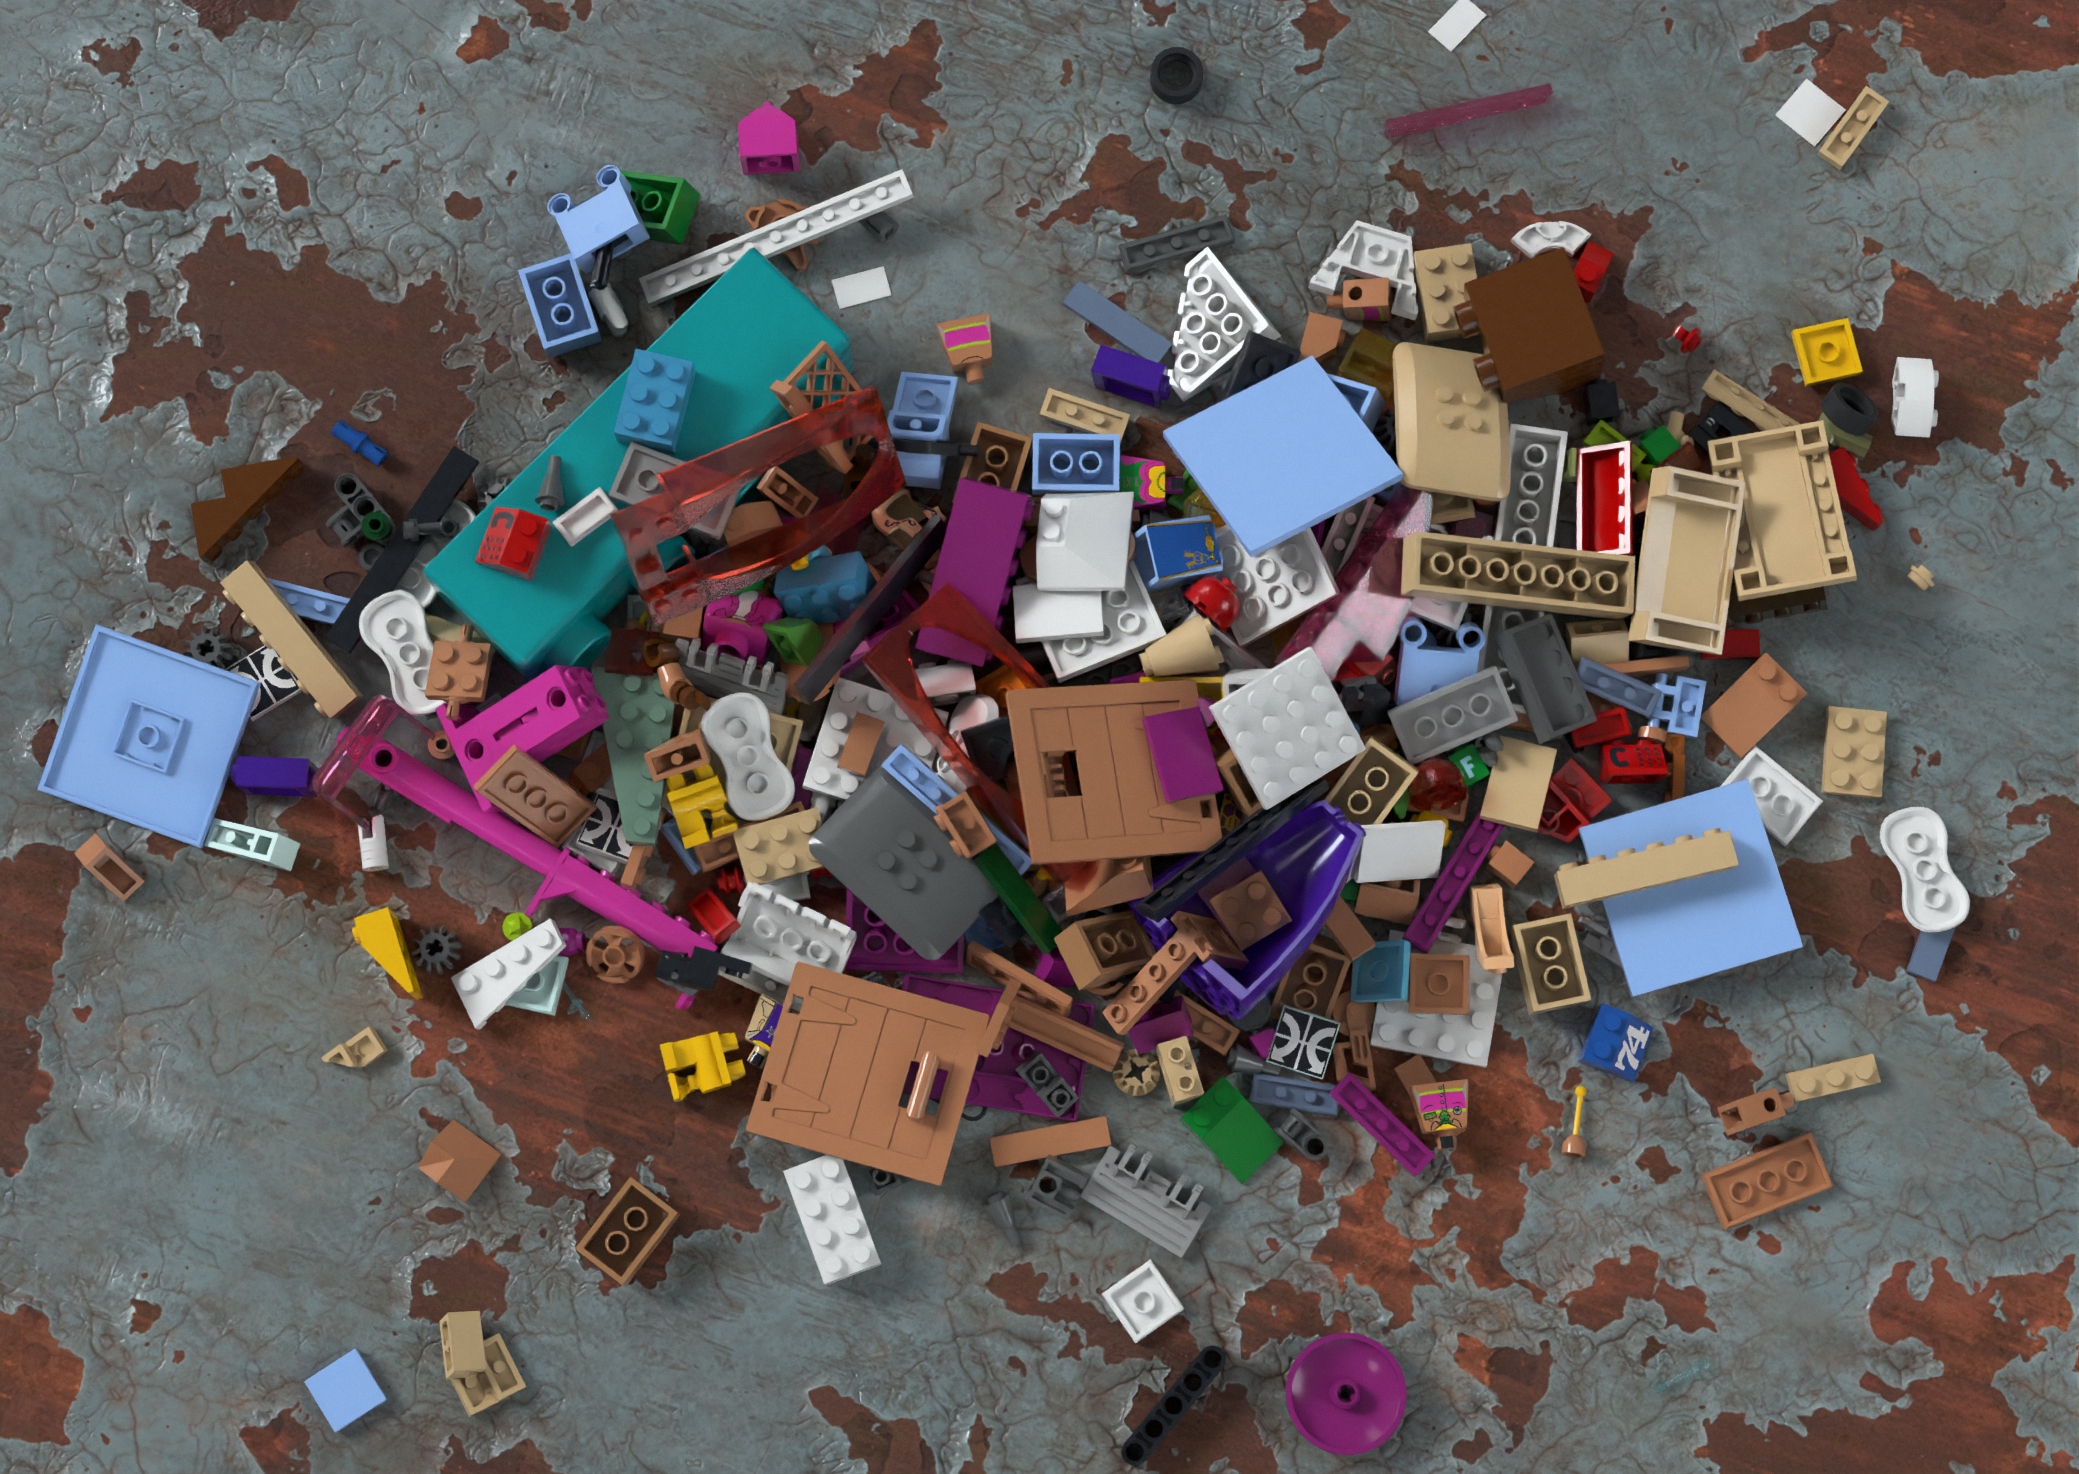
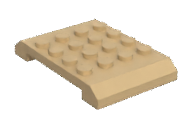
[1707,420,1857,601]

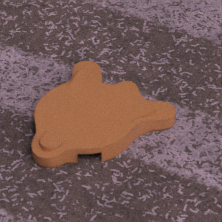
[745,199,819,272]

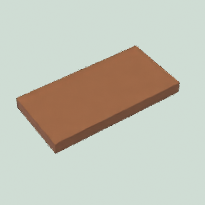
[474,744,597,848]
[1700,1132,1834,1230]

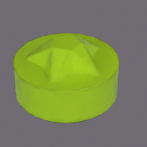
[503,912,533,941]

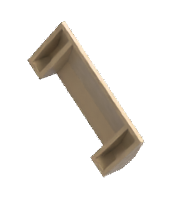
[1628,466,1746,655]

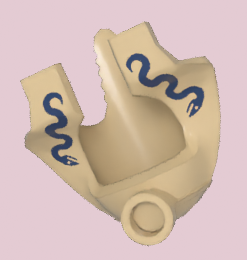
[870,473,947,550]

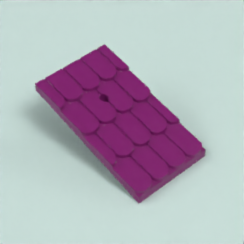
[902,974,1095,1122]

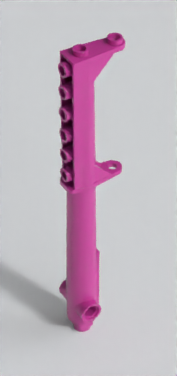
[334,727,720,1011]

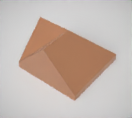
[418,1119,502,1203]

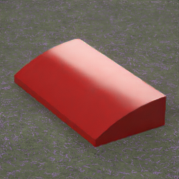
[1577,441,1633,556]

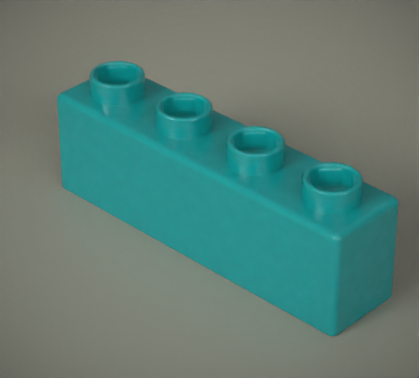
[423,247,856,682]

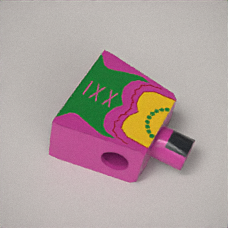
[1119,455,1184,513]

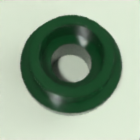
[361,512,391,541]

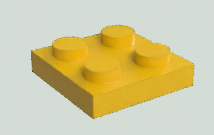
[1791,318,1863,387]

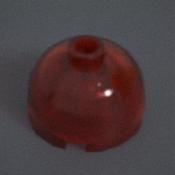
[1408,757,1468,811]

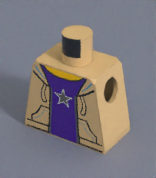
[745,993,799,1069]

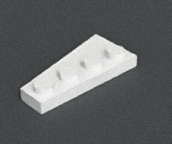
[451,919,567,1030]

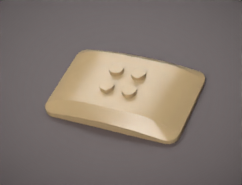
[1393,342,1510,501]

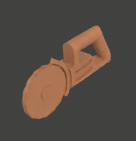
[1332,990,1376,1091]

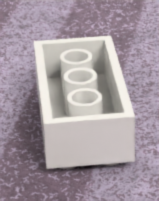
[783,1155,881,1285]

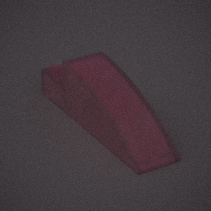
[1274,485,1434,682]

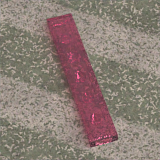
[1383,83,1553,139]

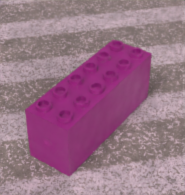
[915,477,1036,667]

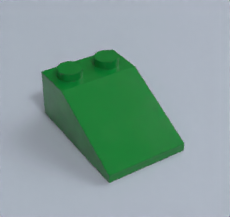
[620,170,701,245]
[1179,1076,1284,1184]

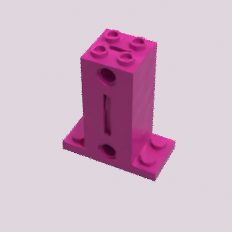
[435,665,609,813]

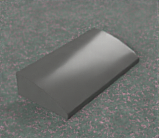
[1494,613,1597,744]

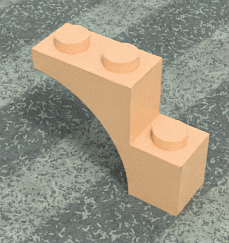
[1469,883,1514,974]

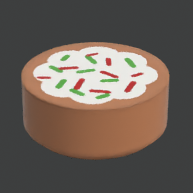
[1637,726,1668,745]

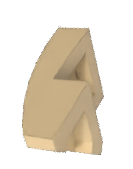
[321,1026,388,1068]

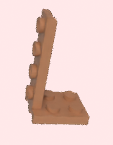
[1102,911,1249,1035]
[976,978,1125,1072]

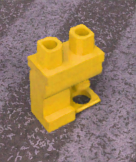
[666,764,738,849]
[660,1031,746,1102]

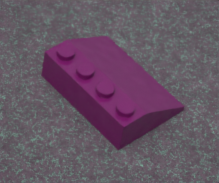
[845,889,964,974]

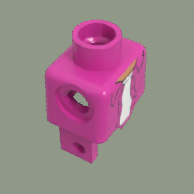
[701,585,784,665]

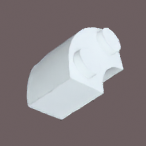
[1891,357,1939,437]

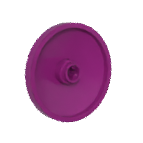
[1285,1333,1407,1455]

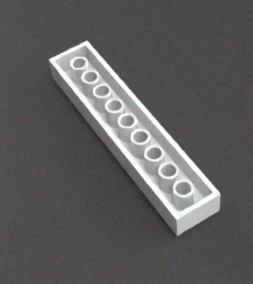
[1477,423,1568,715]

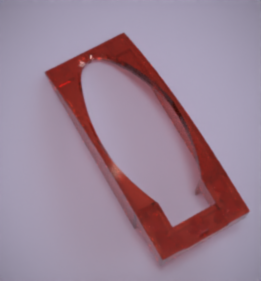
[610,385,906,626]
[859,583,1087,883]

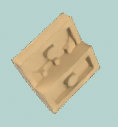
[443,1333,526,1417]

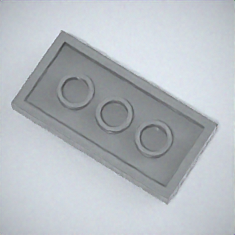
[609,442,742,540]
[1387,665,1519,765]

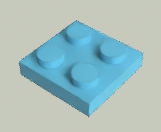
[1351,940,1411,1003]

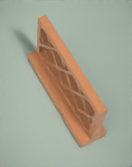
[769,341,886,474]

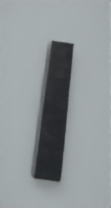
[325,446,479,654]
[794,515,947,705]
[1136,778,1329,923]

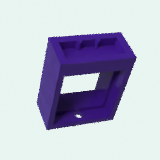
[1091,345,1172,409]
[231,756,319,797]

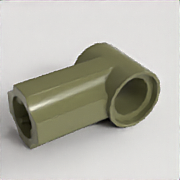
[1818,412,1873,460]

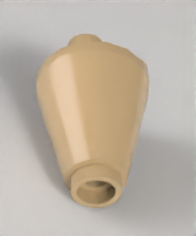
[1139,614,1224,677]

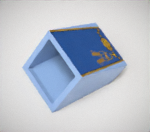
[1133,515,1224,593]

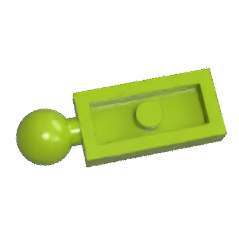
[1582,420,1657,486]

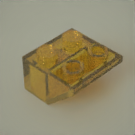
[1337,327,1397,403]

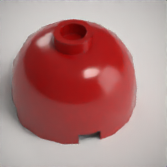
[1183,576,1240,632]

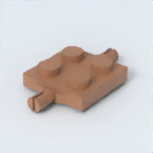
[425,624,494,721]

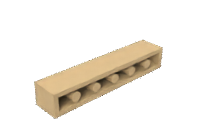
[220,560,363,718]
[1554,828,1739,909]

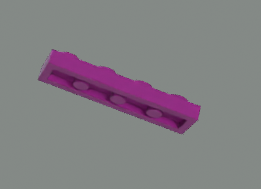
[1328,1072,1435,1177]

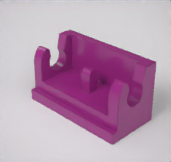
[1128,995,1194,1055]

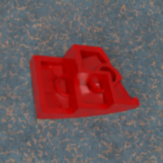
[1537,757,1613,843]

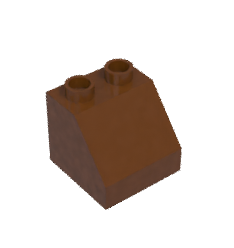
[1453,247,1605,403]

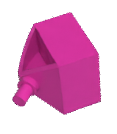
[738,101,800,175]

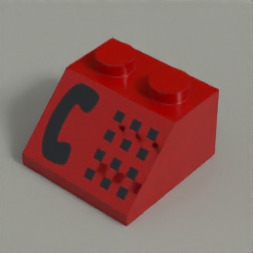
[475,507,552,581]
[1598,740,1668,785]

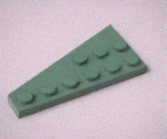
[591,666,676,847]

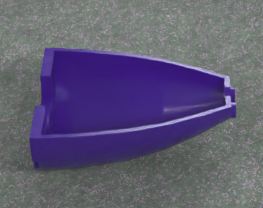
[1127,800,1366,1020]

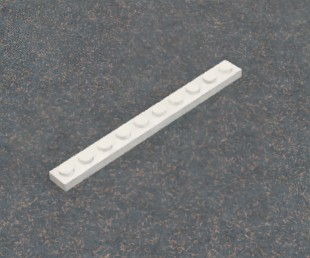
[639,169,914,307]

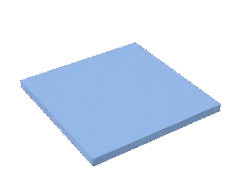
[1163,356,1403,558]
[37,624,261,848]
[1579,779,1803,997]

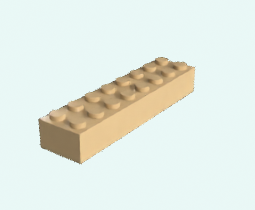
[1401,531,1635,620]

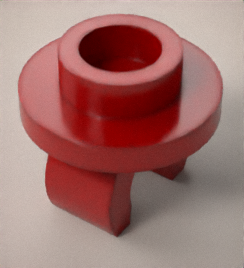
[1672,325,1702,354]

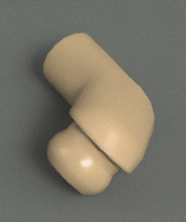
[1667,411,1694,453]

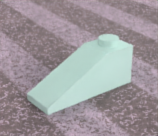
[204,818,300,871]

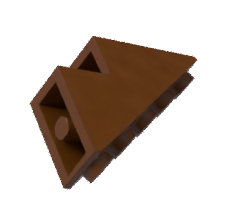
[191,456,304,563]

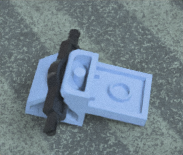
[849,372,980,489]

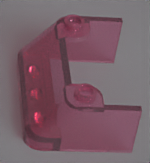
[310,695,436,830]

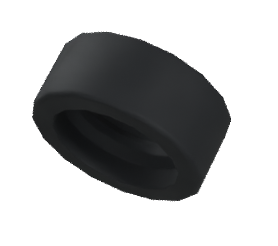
[1150,47,1204,104]
[1821,383,1879,436]

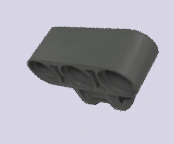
[325,473,398,548]

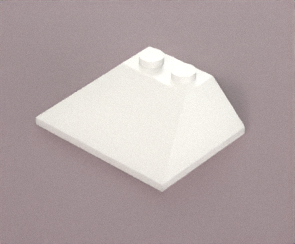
[1036,492,1134,591]

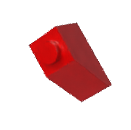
[1573,241,1614,303]

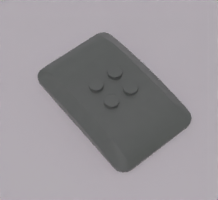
[809,767,998,961]

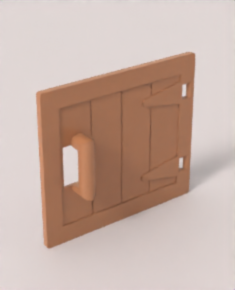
[1006,680,1222,865]
[746,962,990,1186]

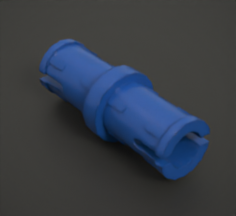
[331,419,389,467]

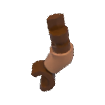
[643,638,711,712]

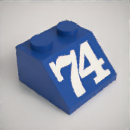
[1578,1003,1653,1083]

